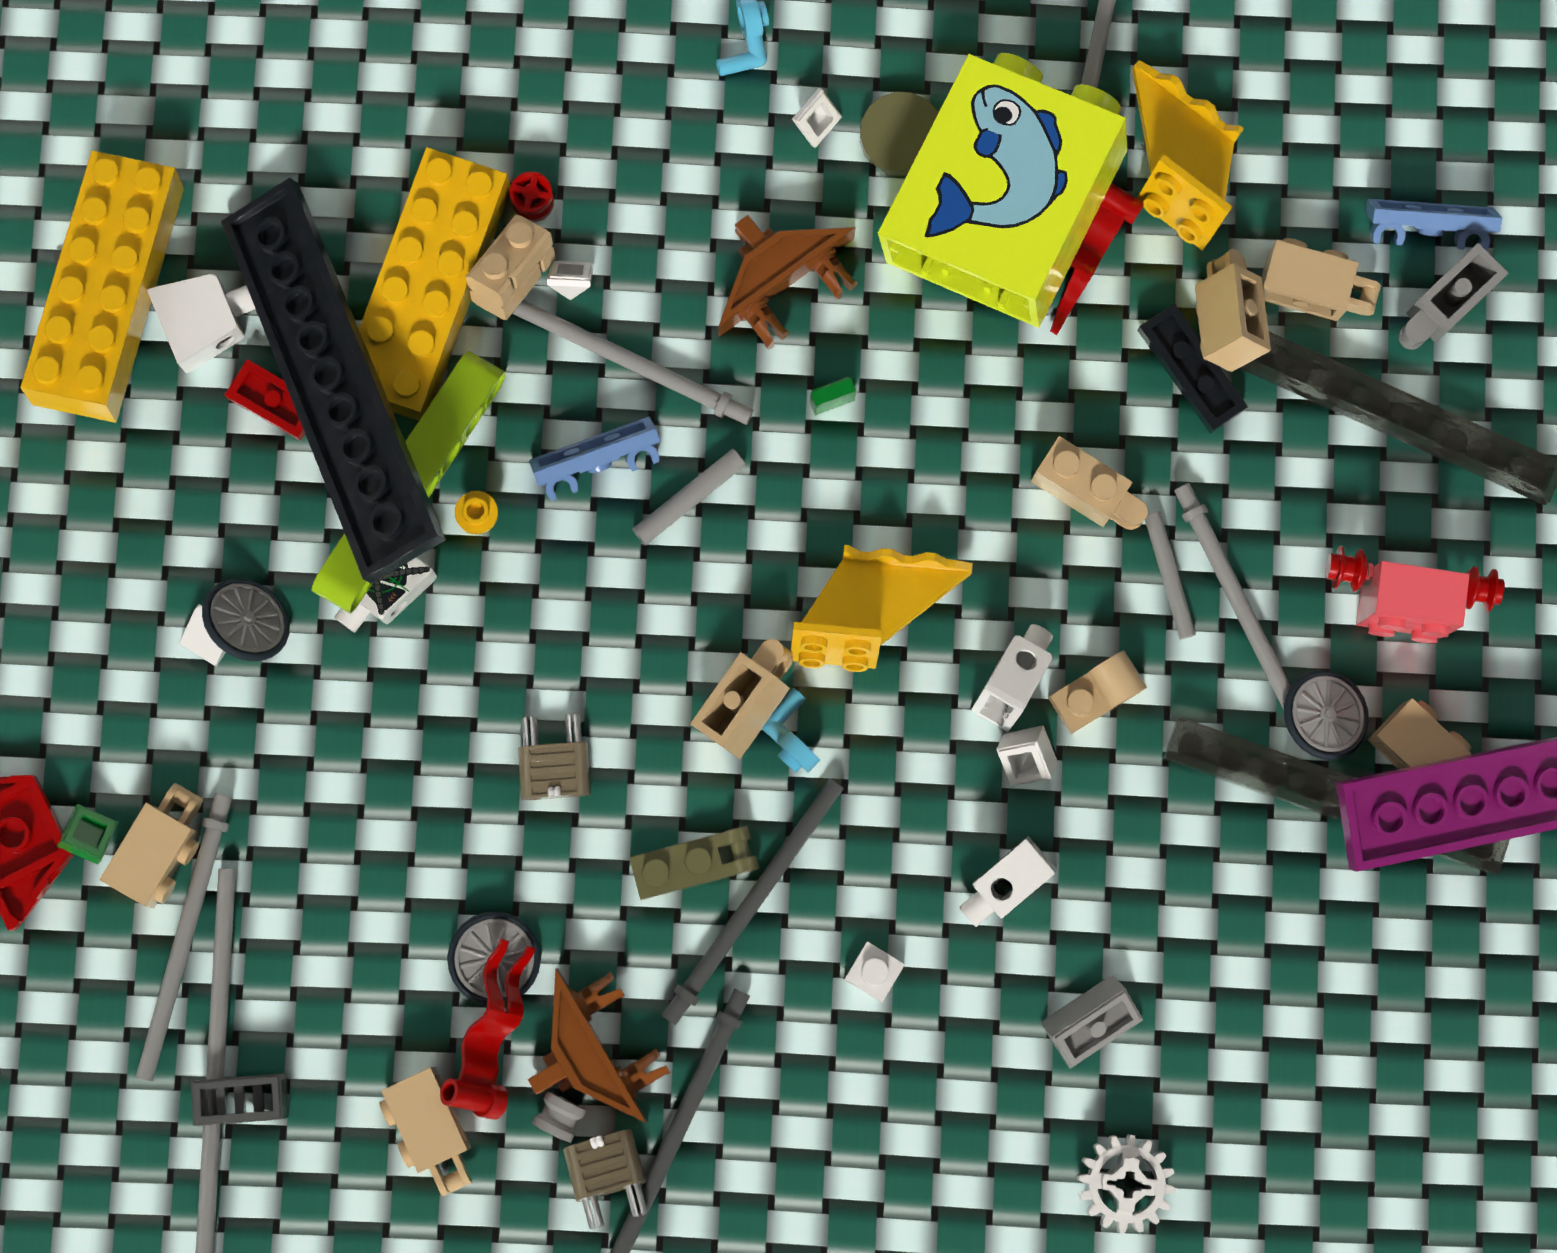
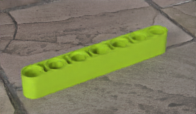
[311,351,506,614]

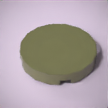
[860,92,939,177]

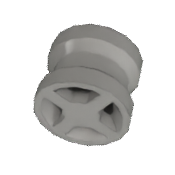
[531,1091,587,1143]

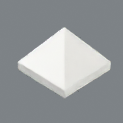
[792,88,842,148]
[547,261,593,300]

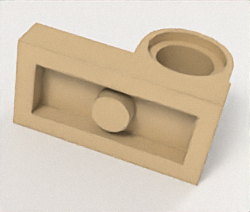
[1048,650,1147,734]

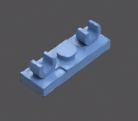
[1365,199,1502,250]
[529,416,660,501]

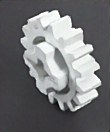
[1077,1134,1176,1234]

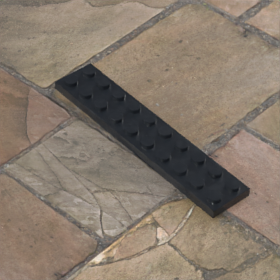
[221,178,446,584]

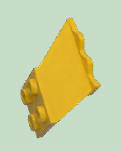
[1132,60,1244,251]
[791,545,973,672]

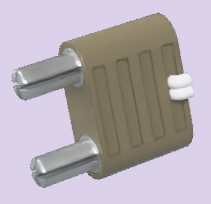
[518,713,591,800]
[563,1129,648,1230]

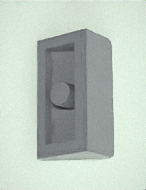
[1041,976,1143,1069]

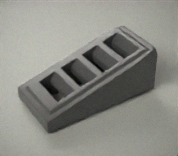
[191,1073,289,1126]

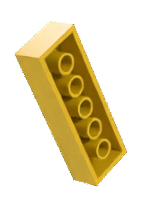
[359,147,511,421]
[20,150,184,423]

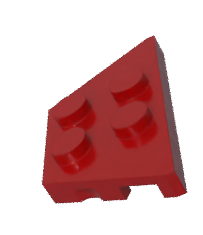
[0,775,75,931]

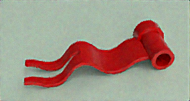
[1050,183,1144,335]
[440,939,535,1120]

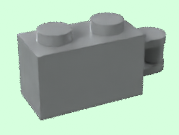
[1398,243,1508,350]

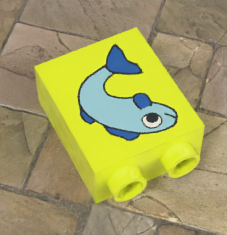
[878,53,1127,328]

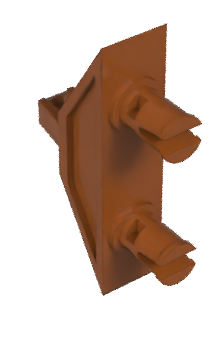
[718,215,857,349]
[528,968,670,1123]

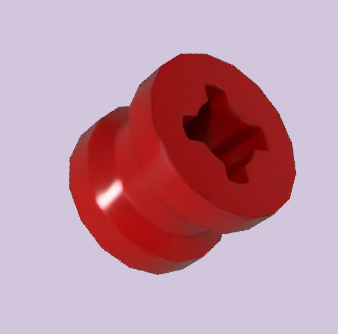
[510,172,554,222]

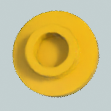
[455,491,498,535]

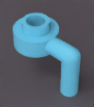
[716,0,769,76]
[762,688,820,773]

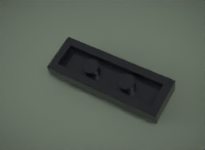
[1137,303,1248,434]

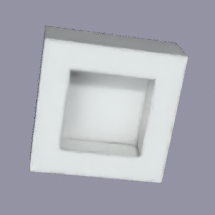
[844,942,905,1003]

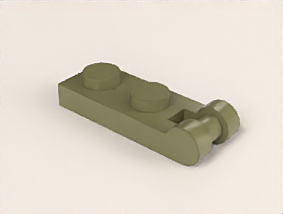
[629,826,759,900]

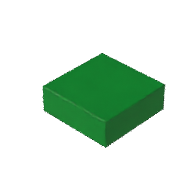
[810,377,856,415]
[57,804,118,865]

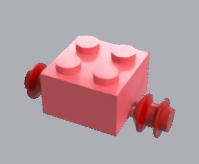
[1325,546,1505,643]

